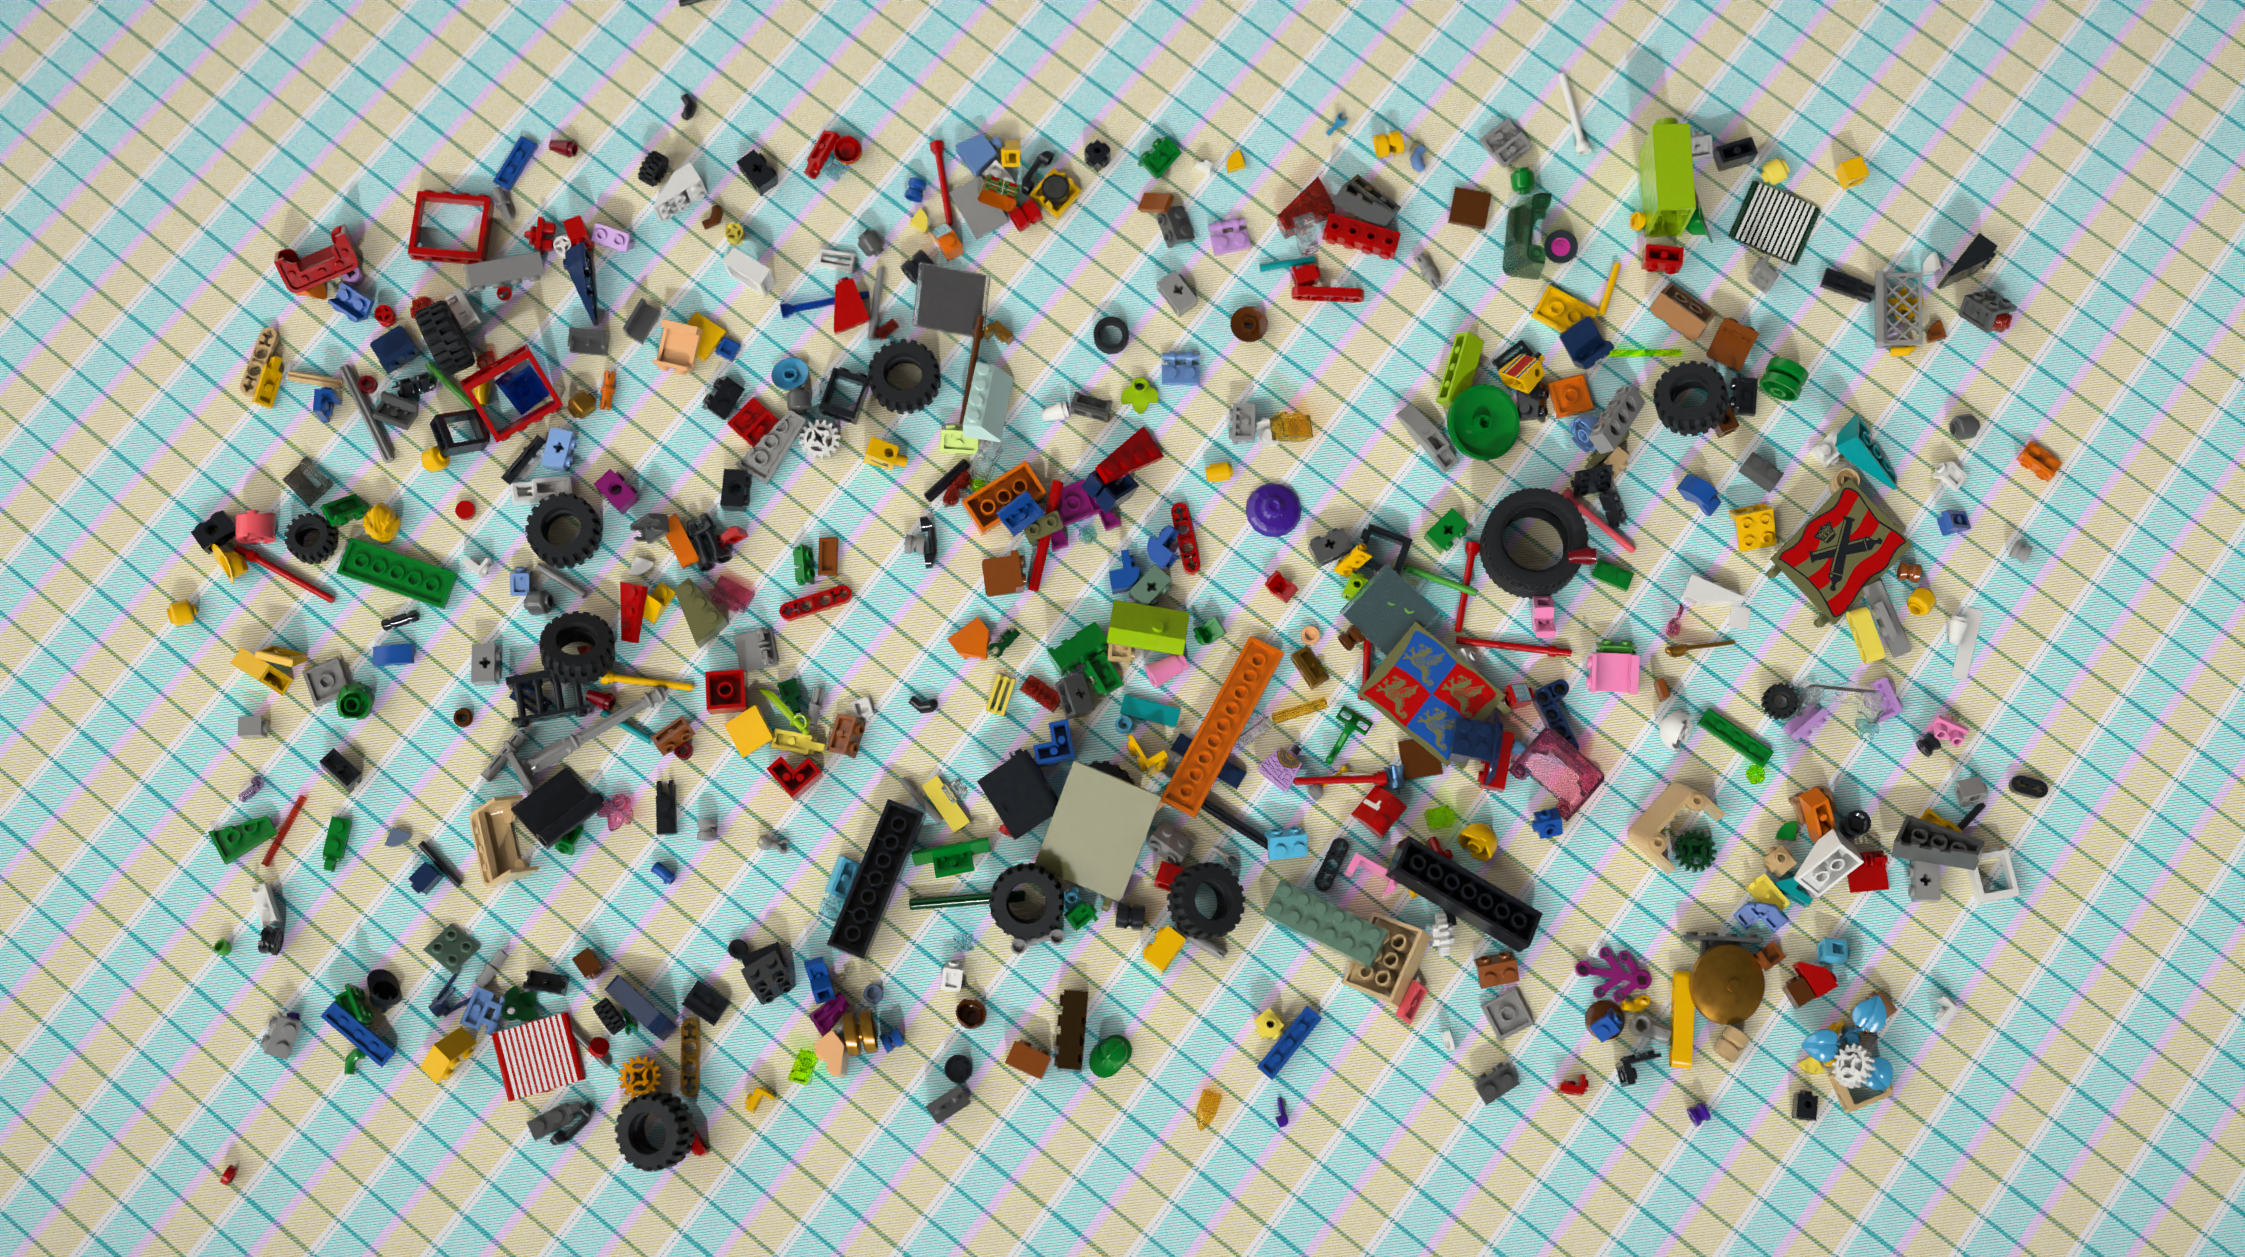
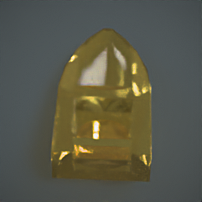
[1196,1089,1222,1131]

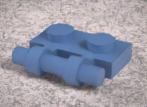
[1162,351,1200,385]
[460,986,505,1036]

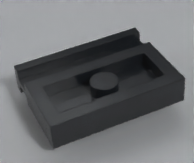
[682,980,731,1027]

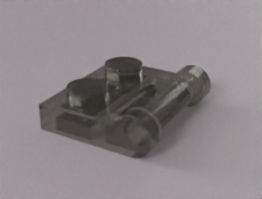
[282,457,334,507]

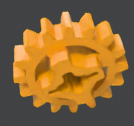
[618,1055,662,1098]

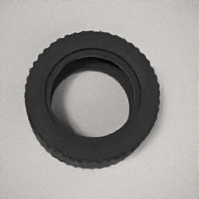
[1479,487,1589,599]

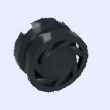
[258,926,284,956]
[944,1054,973,1084]

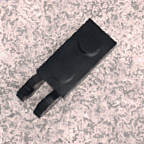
[1820,268,1875,303]
[656,780,677,835]

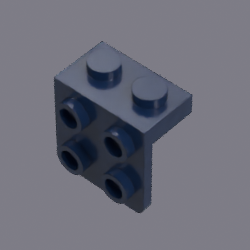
[1559,316,1614,369]
[370,325,421,374]

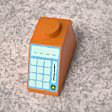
[930,222,964,262]

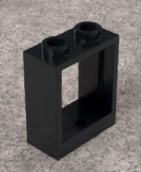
[819,367,870,425]
[430,409,490,457]
[1360,524,1413,578]

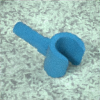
[1326,112,1348,136]

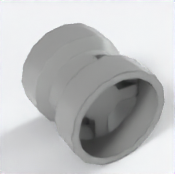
[904,534,926,555]
[697,818,717,841]

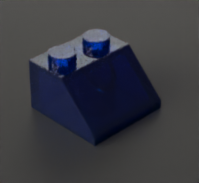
[494,360,550,416]

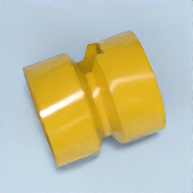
[1373,130,1404,159]

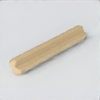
[287,370,344,389]

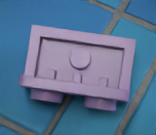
[591,223,635,253]
[1860,676,1903,723]
[1783,704,1829,742]

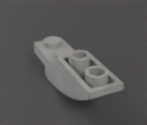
[1395,404,1459,474]

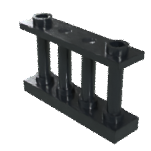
[505,670,592,728]

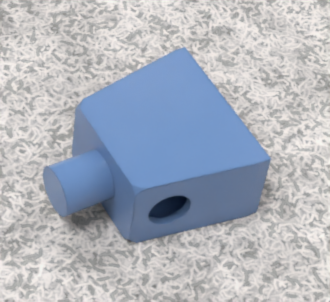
[956,134,1002,178]

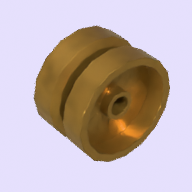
[842,1009,878,1057]

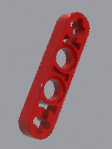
[1291,286,1364,303]
[1171,502,1200,575]
[779,585,852,621]

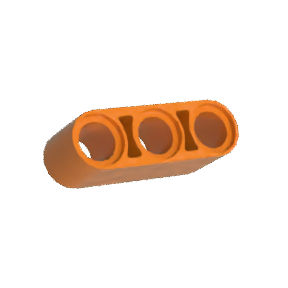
[665,513,699,569]

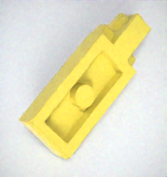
[771,729,827,756]

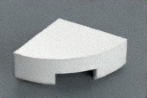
[1194,160,1213,176]
[1922,252,1942,275]
[629,556,655,576]
[1441,1030,1455,1052]

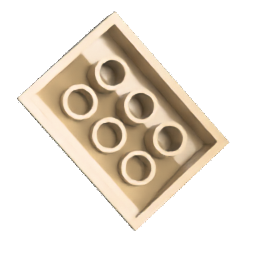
[1341,912,1431,1008]

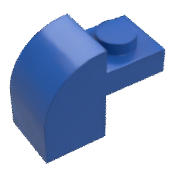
[1676,474,1721,516]
[1147,525,1180,571]
[1109,549,1140,594]
[804,956,836,1004]

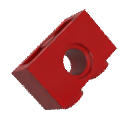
[563,215,595,252]

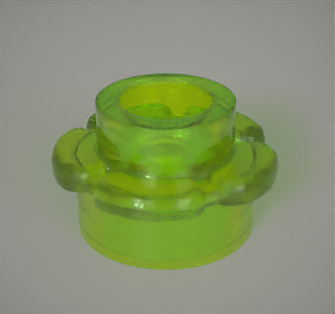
[1746,765,1765,784]

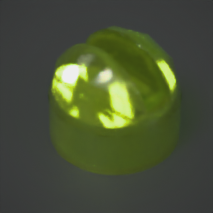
[970,479,985,492]

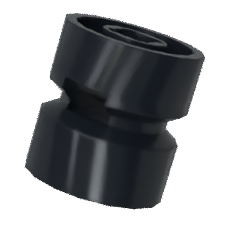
[900,249,936,285]
[1839,810,1871,839]
[1115,902,1146,931]

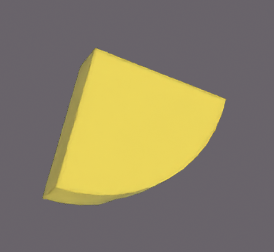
[910,208,928,234]
[1796,1056,1825,1074]

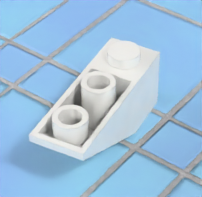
[1680,574,1746,607]

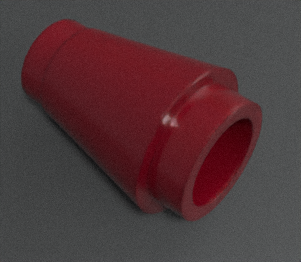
[549,140,578,158]
[1568,546,1597,566]
[585,689,616,711]

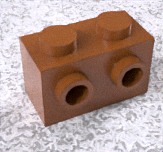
[1005,1039,1052,1080]

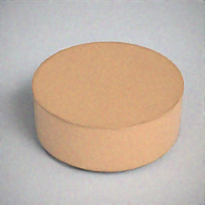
[1301,626,1320,646]

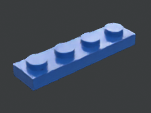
[320,1000,396,1067]
[1256,1006,1322,1080]

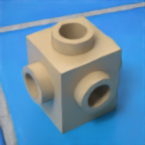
[1762,845,1797,878]

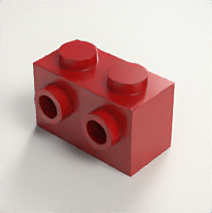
[1641,244,1684,274]

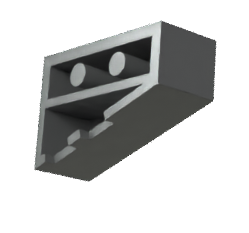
[1332,174,1401,228]

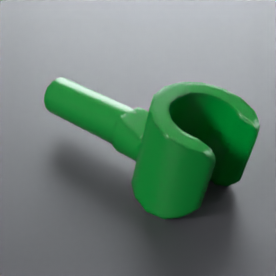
[622,1008,638,1036]

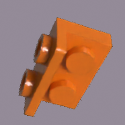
[2016,440,2062,482]

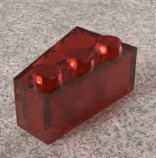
[1277,177,1336,239]

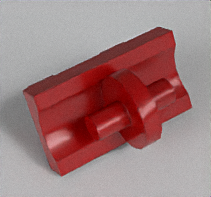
[524,217,556,255]

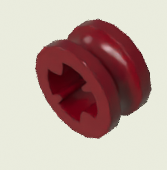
[358,375,378,394]
[674,742,693,760]

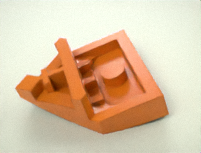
[947,617,992,660]

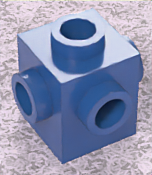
[1531,808,1563,839]

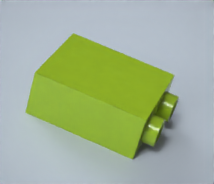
[1639,117,1696,237]

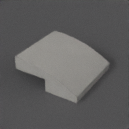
[1478,118,1532,168]

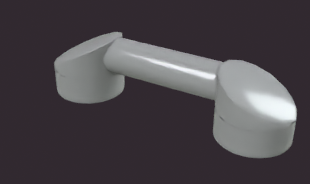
[1011,927,1065,954]

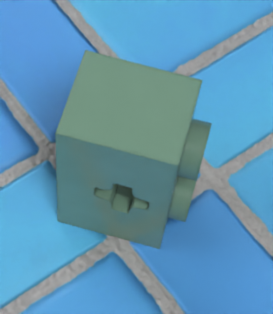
[1129,564,1172,606]

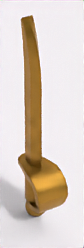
[1665,640,1735,658]

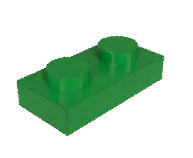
[1591,559,1634,592]

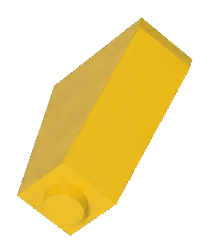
[231,647,293,696]

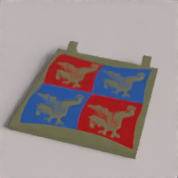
[1357,621,1511,769]

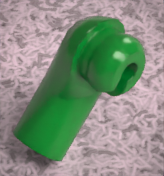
[344,1048,366,1075]

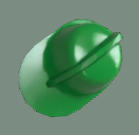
[1686,201,1713,243]
[1089,1035,1132,1078]

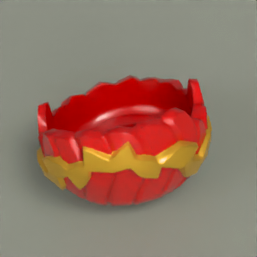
[833,136,863,165]

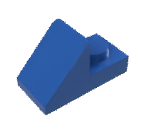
[1937,510,1971,536]

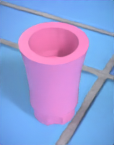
[1144,654,1189,689]

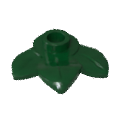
[501,986,539,1022]

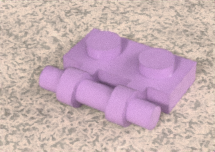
[1208,217,1251,256]

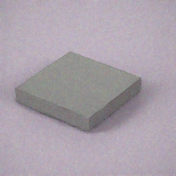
[302,657,350,708]
[1480,988,1535,1042]

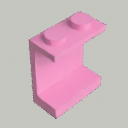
[1585,652,1640,694]
[1344,853,1398,897]

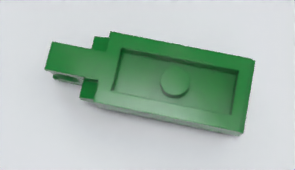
[322,816,352,872]

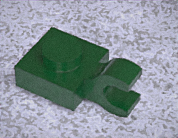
[987,628,1021,657]
[777,678,802,714]

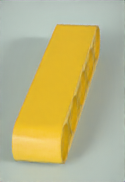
[1669,970,1695,1069]

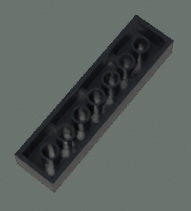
[827,799,926,962]
[1385,836,1543,952]

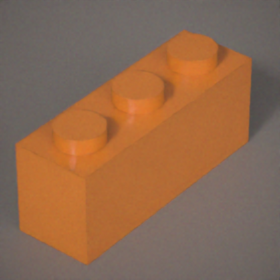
[1799,787,1837,844]

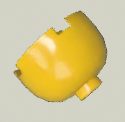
[1458,823,1498,861]

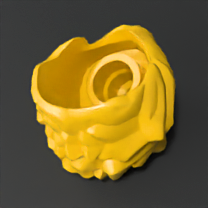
[362,503,401,543]

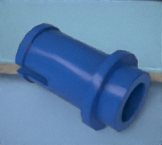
[651,861,677,885]

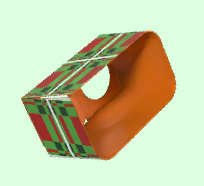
[978,174,1020,212]

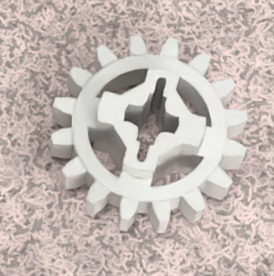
[799,420,841,461]
[1431,913,1454,956]
[1832,1044,1875,1089]

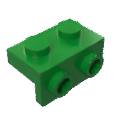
[320,493,370,527]
[1083,652,1124,697]

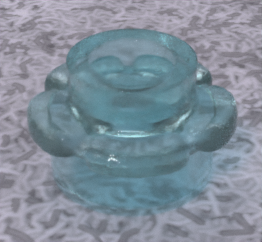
[1078,526,1097,544]

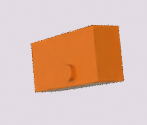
[961,460,1046,536]

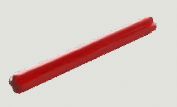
[1028,480,1063,592]

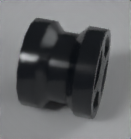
[1916,732,1941,757]

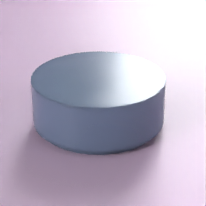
[863,984,884,1004]

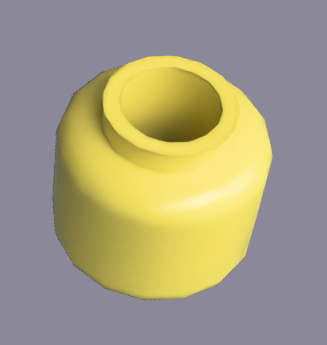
[1760,158,1790,186]

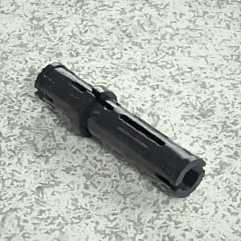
[500,434,546,485]

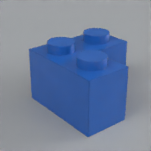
[1033,719,1075,768]

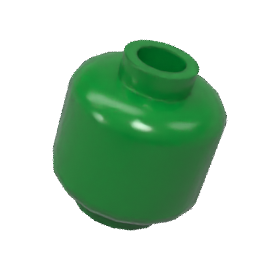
[1510,167,1536,195]

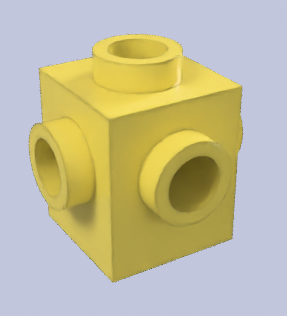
[1253,1008,1284,1040]

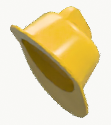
[212,544,248,584]

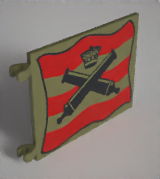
[1766,479,1913,628]

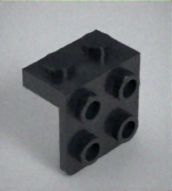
[741,950,796,1005]

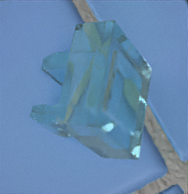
[1855,719,1880,740]
[818,895,842,922]

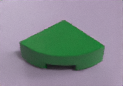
[1775,821,1797,842]

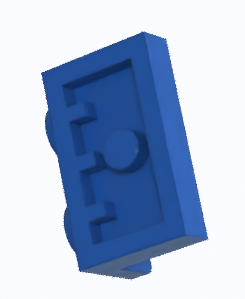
[328,281,375,322]
[313,387,342,422]

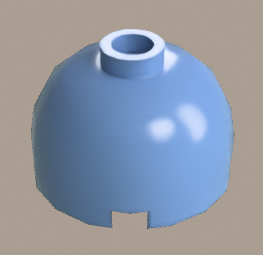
[1569,414,1600,452]

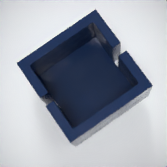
[1081,470,1139,514]

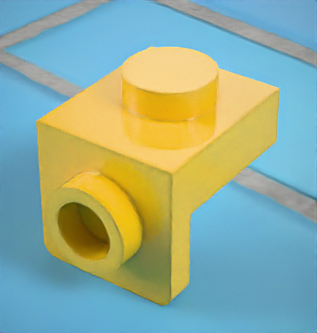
[744,1086,776,1113]

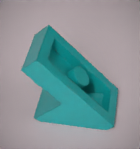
[1774,877,1813,908]

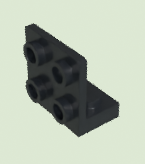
[1615,1050,1662,1088]

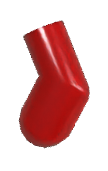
[1428,836,1453,859]

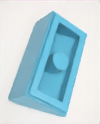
[825,856,861,900]

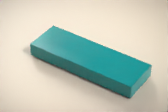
[1120,695,1181,729]

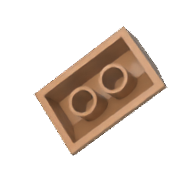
[1649,282,1716,342]

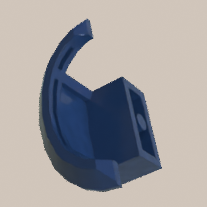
[1448,712,1504,786]

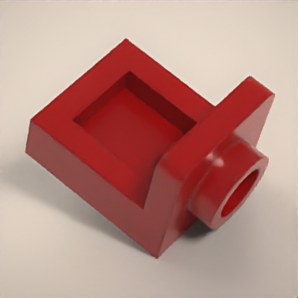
[1265,570,1299,604]

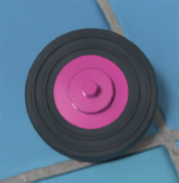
[1544,230,1578,264]

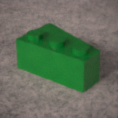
[1047,622,1108,677]

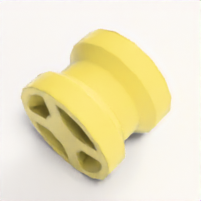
[725,223,745,245]

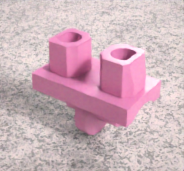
[1927,714,1969,747]

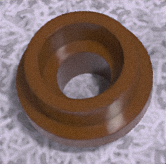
[453,708,473,728]

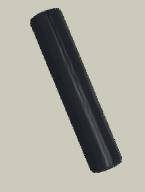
[924,459,970,502]

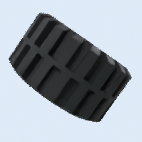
[284,513,338,565]

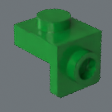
[1193,617,1227,646]
[1064,900,1098,931]

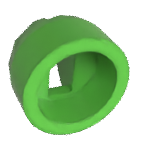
[214,938,232,956]

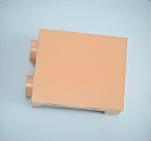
[652,319,703,375]

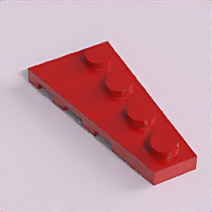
[1095,426,1164,484]

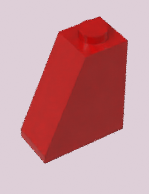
[834,276,870,335]

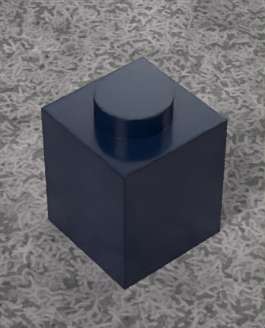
[408,862,443,895]

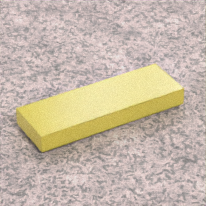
[921,775,970,834]

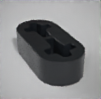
[2009,775,2048,799]

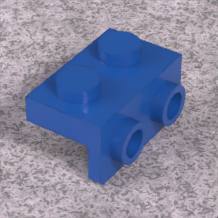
[997,491,1044,536]

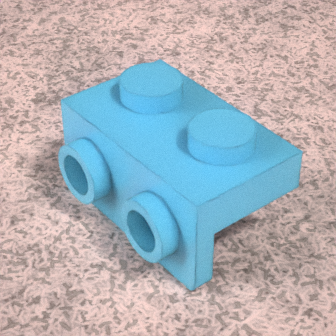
[1265,826,1308,860]

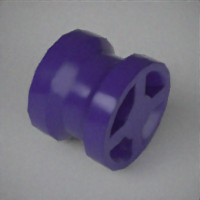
[1686,1102,1711,1127]

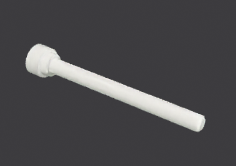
[1559,73,1591,156]

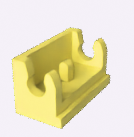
[1745,873,1791,910]

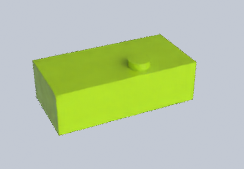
[1107,600,1190,656]

